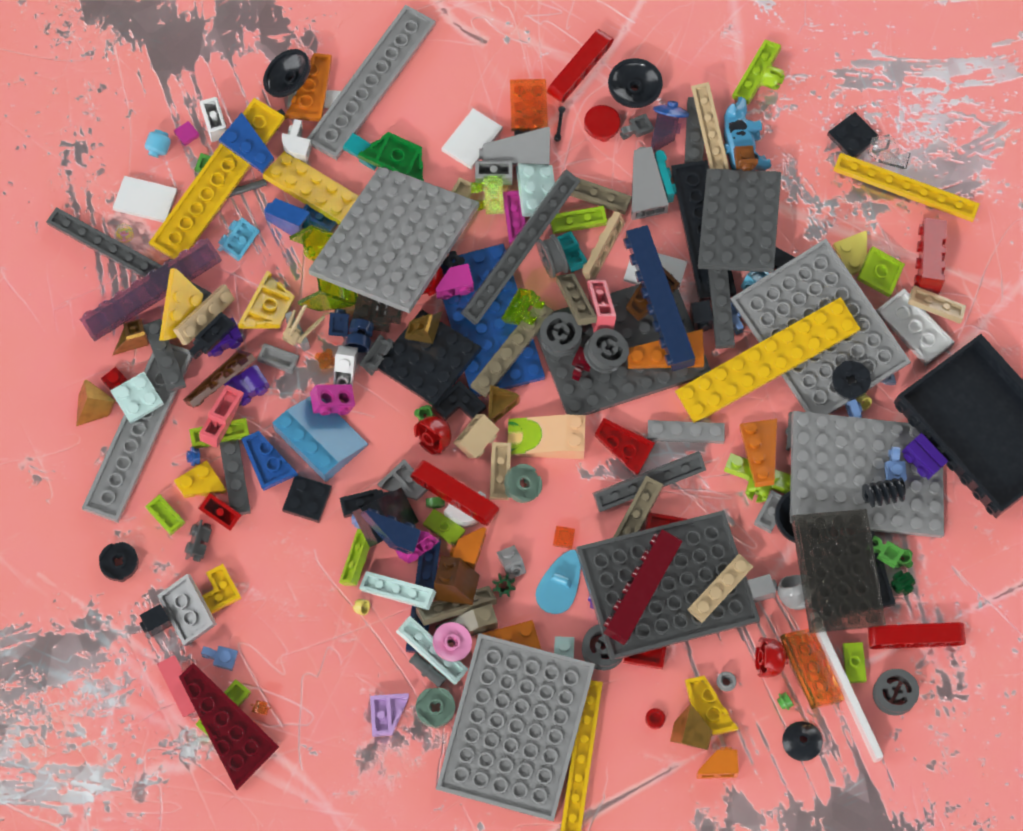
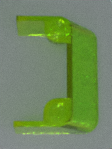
[289,225,358,311]

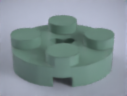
[504,464,542,503]
[416,687,456,729]

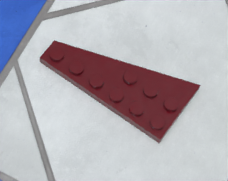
[179,663,279,791]

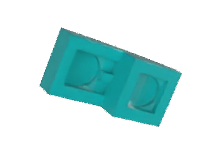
[343,133,377,171]
[557,231,588,273]

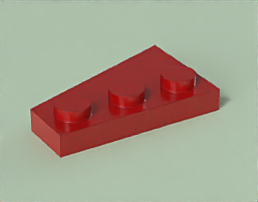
[595,418,655,476]

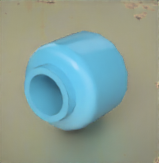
[144,129,171,158]

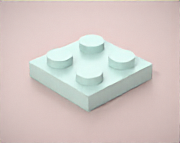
[110,372,164,424]

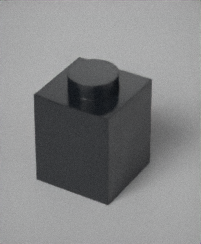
[689,300,713,332]
[139,604,172,637]

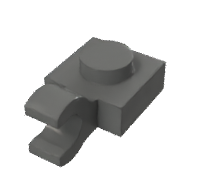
[620,113,654,140]

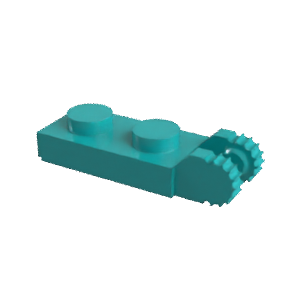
[655,150,677,203]

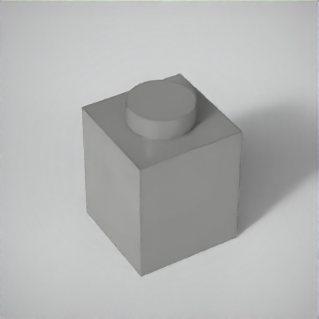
[747,574,778,603]

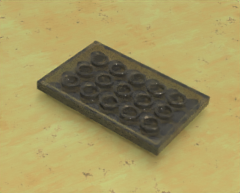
[791,509,886,634]

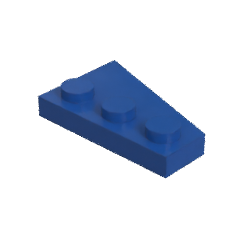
[219,112,274,173]
[241,431,299,491]

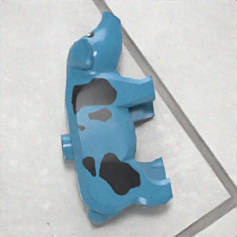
[724,97,772,171]

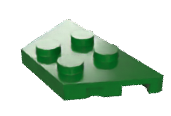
[357,132,424,181]

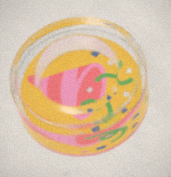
[115,223,134,243]

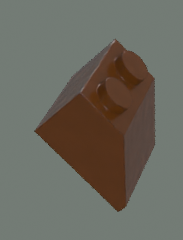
[434,556,480,605]

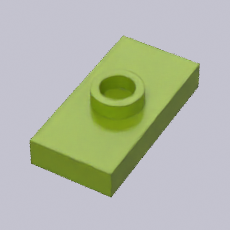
[145,494,186,536]
[423,509,466,545]
[842,642,867,683]

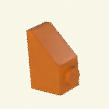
[450,527,487,570]
[696,747,739,779]

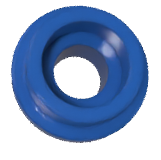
[186,447,200,466]

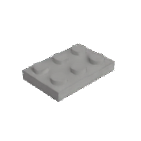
[157,574,217,646]

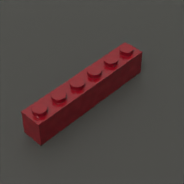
[603,529,682,645]

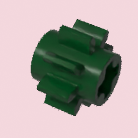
[891,570,915,596]
[492,572,516,597]

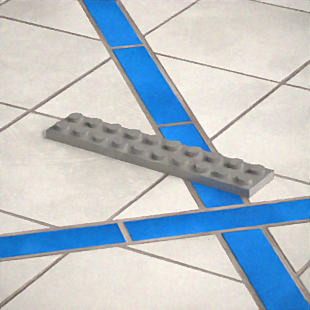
[307,4,436,161]
[82,343,193,523]

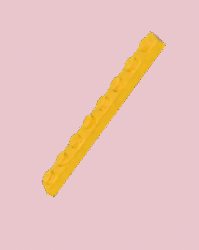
[833,153,980,222]
[561,680,603,831]

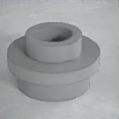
[716,671,737,692]

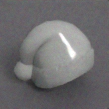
[777,575,819,610]

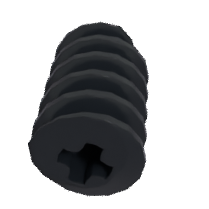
[862,477,906,508]

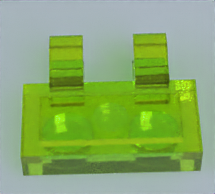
[471,176,504,214]
[501,288,545,325]

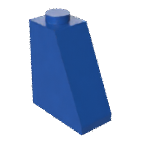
[264,198,313,242]

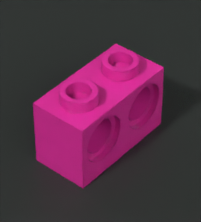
[310,384,355,415]

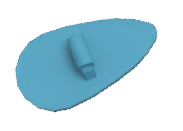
[535,550,581,614]

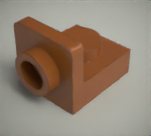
[733,146,758,171]

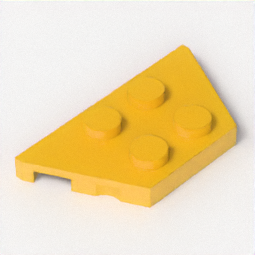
[159,268,203,341]
[238,271,295,329]

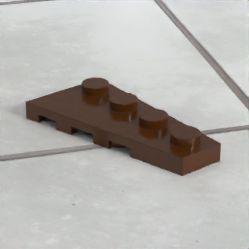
[183,350,256,408]

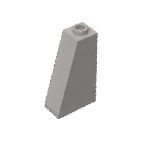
[479,127,550,165]
[631,146,669,220]

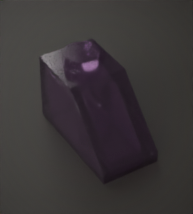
[651,113,682,152]

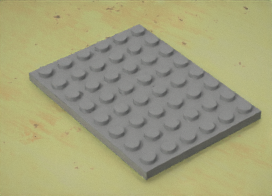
[308,167,479,314]
[730,238,911,414]
[790,411,944,538]
[436,633,595,822]

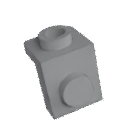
[496,545,526,579]

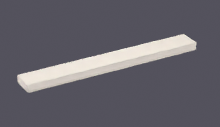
[807,612,884,763]

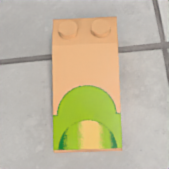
[507,414,586,459]

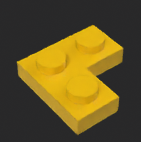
[202,564,242,614]

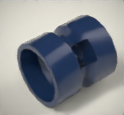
[345,319,375,353]

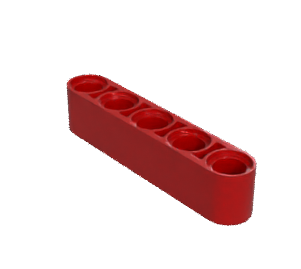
[547,29,614,103]
[410,460,499,526]
[867,622,966,649]

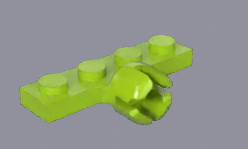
[732,39,785,105]
[724,453,791,503]

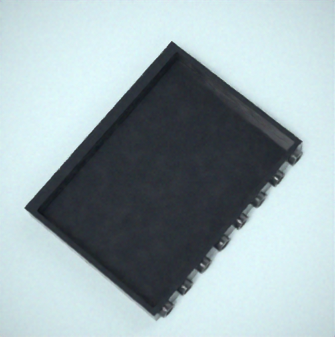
[893,334,1023,518]

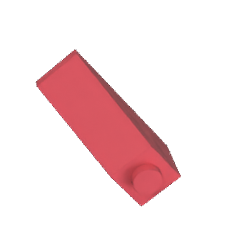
[587,280,616,333]

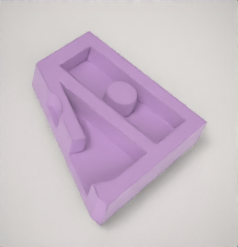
[370,693,409,737]

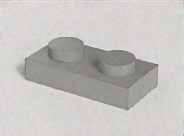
[753,490,782,534]

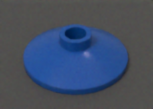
[653,101,689,118]

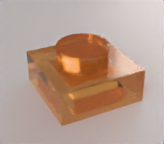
[553,525,575,549]

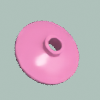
[433,622,472,662]

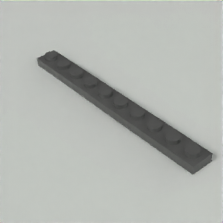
[461,169,580,325]
[46,207,212,302]

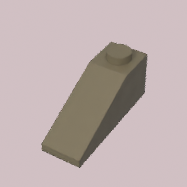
[435,604,498,643]

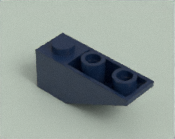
[360,508,421,554]

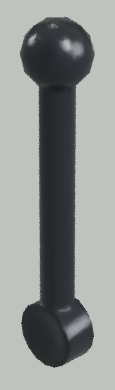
[554,106,565,142]

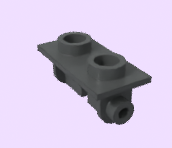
[359,334,394,376]
[184,519,212,562]

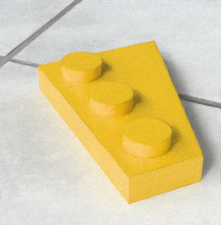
[685,675,738,736]

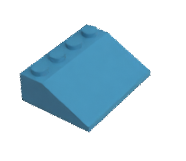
[272,396,368,482]

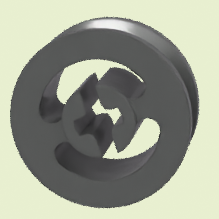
[536,234,569,278]
[540,312,582,357]
[584,328,629,374]
[581,624,623,671]
[872,669,919,716]

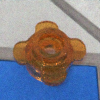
[315,349,335,370]
[250,700,271,715]

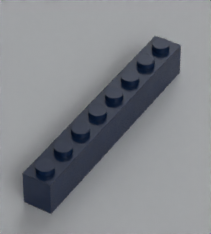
[623,225,695,372]

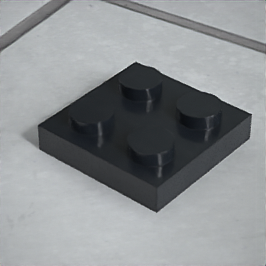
[827,112,879,158]
[282,475,332,523]

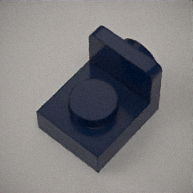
[328,309,350,337]

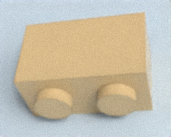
[453,414,500,458]

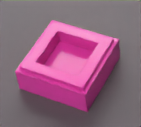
[173,121,200,146]

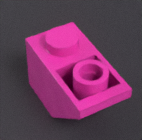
[436,264,474,300]
[395,531,440,564]

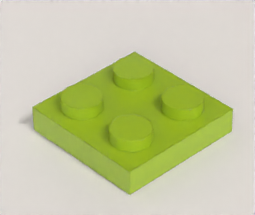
[856,246,905,297]

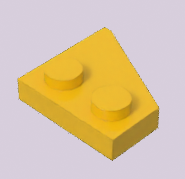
[174,460,227,498]

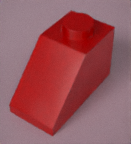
[198,492,242,531]

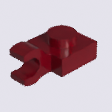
[572,346,591,381]

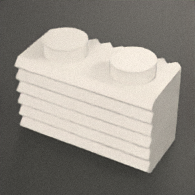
[200,97,227,142]

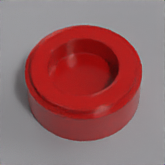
[645,708,665,729]

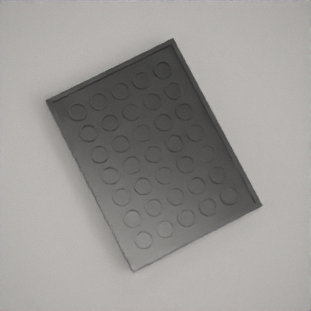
[536,274,711,415]
[576,510,760,661]

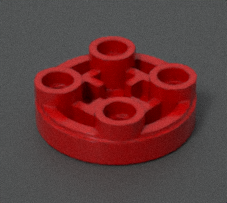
[584,105,621,142]

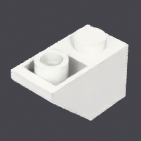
[333,345,358,387]

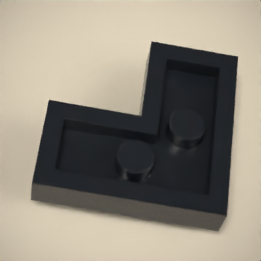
[432,380,486,421]

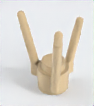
[282,304,325,346]

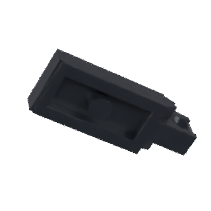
[189,312,236,360]
[339,489,393,518]

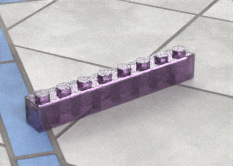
[79,238,222,342]

